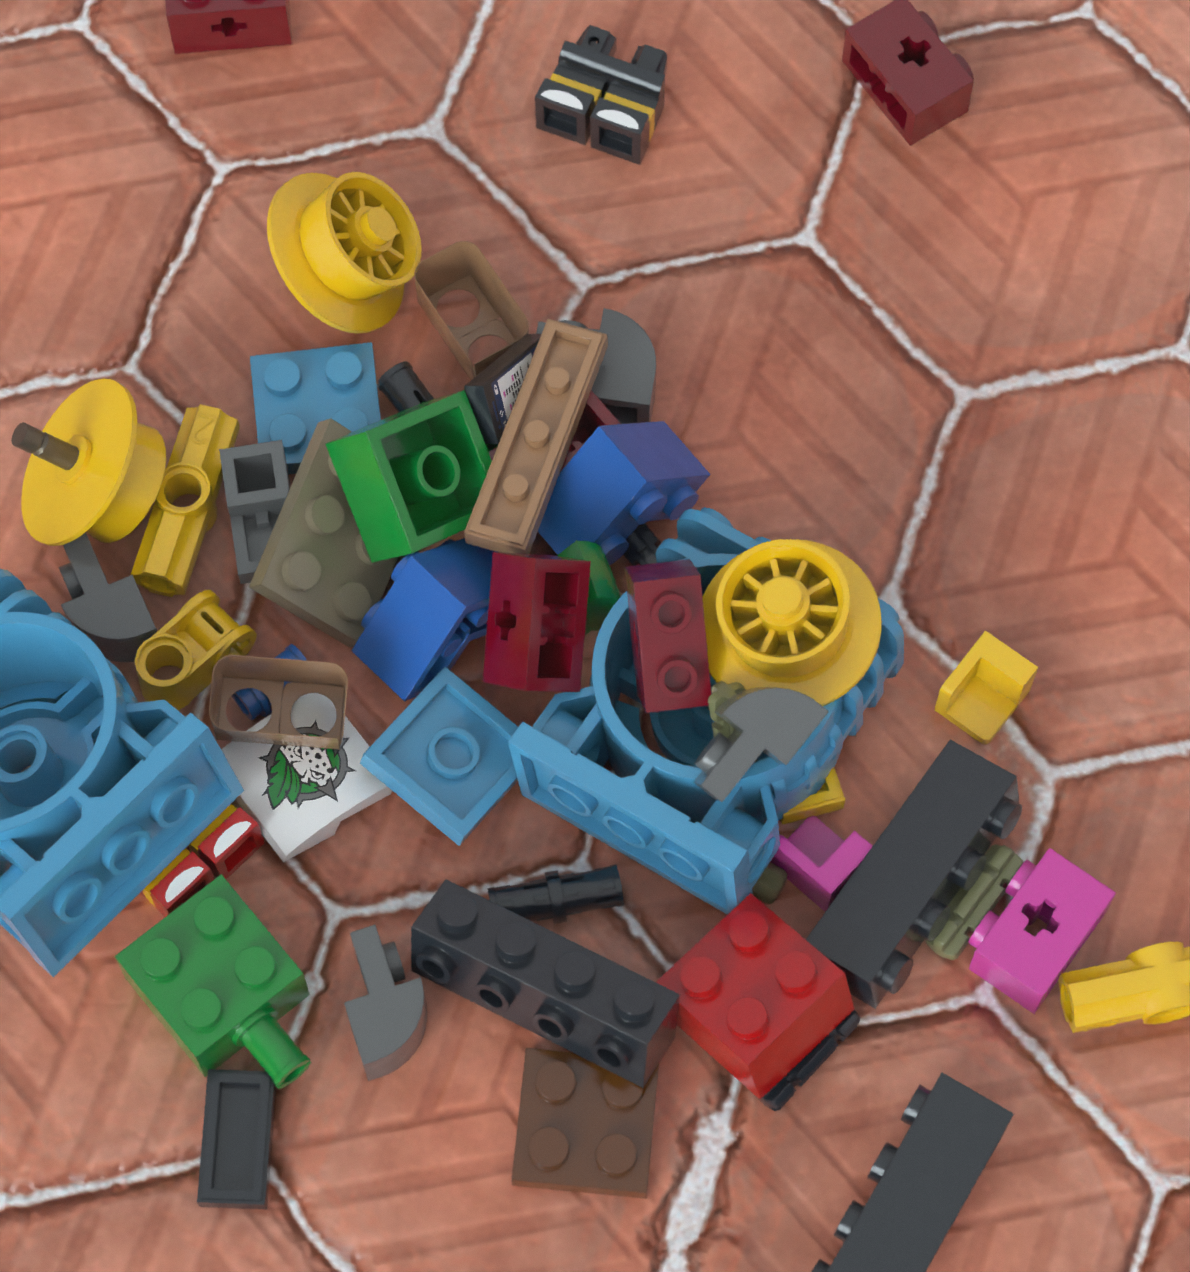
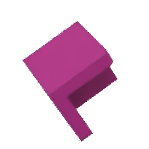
[770,816,873,912]

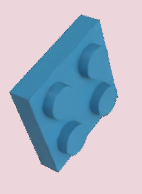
[250,342,381,474]
[360,667,518,846]

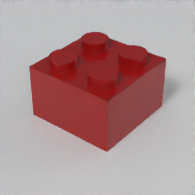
[656,893,855,1100]

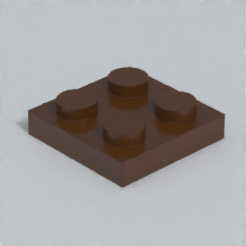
[512,1048,659,1199]

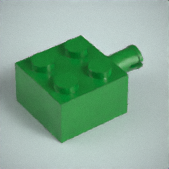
[325,390,498,563]
[114,874,311,1089]

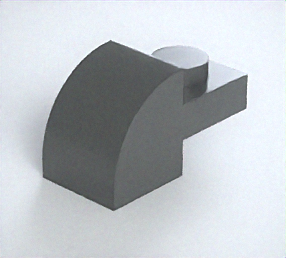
[219,440,291,584]
[59,532,157,662]
[694,687,829,802]
[344,925,427,1081]

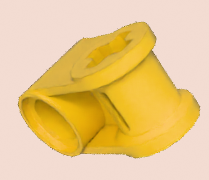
[135,590,257,710]

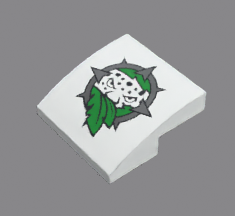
[221,693,392,862]

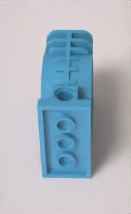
[508,507,904,915]
[0,569,244,977]

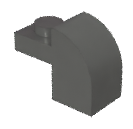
[536,308,656,424]

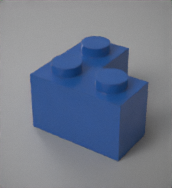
[538,421,711,565]
[351,538,496,701]

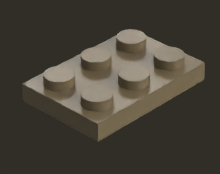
[249,418,398,647]

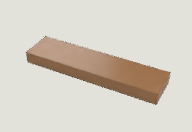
[464,319,608,554]

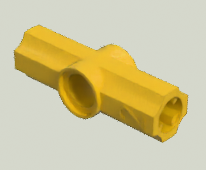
[131,404,240,597]
[1058,941,1190,1033]

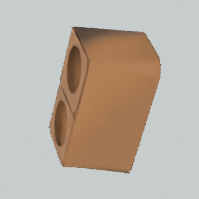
[415,241,529,380]
[209,655,348,750]

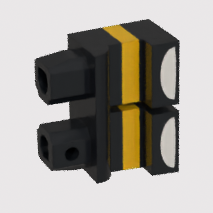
[535,25,667,165]

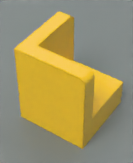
[934,630,1038,745]

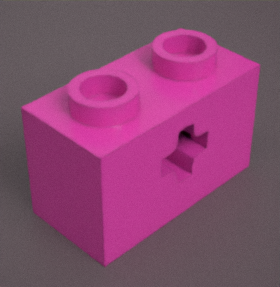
[968,848,1116,1014]

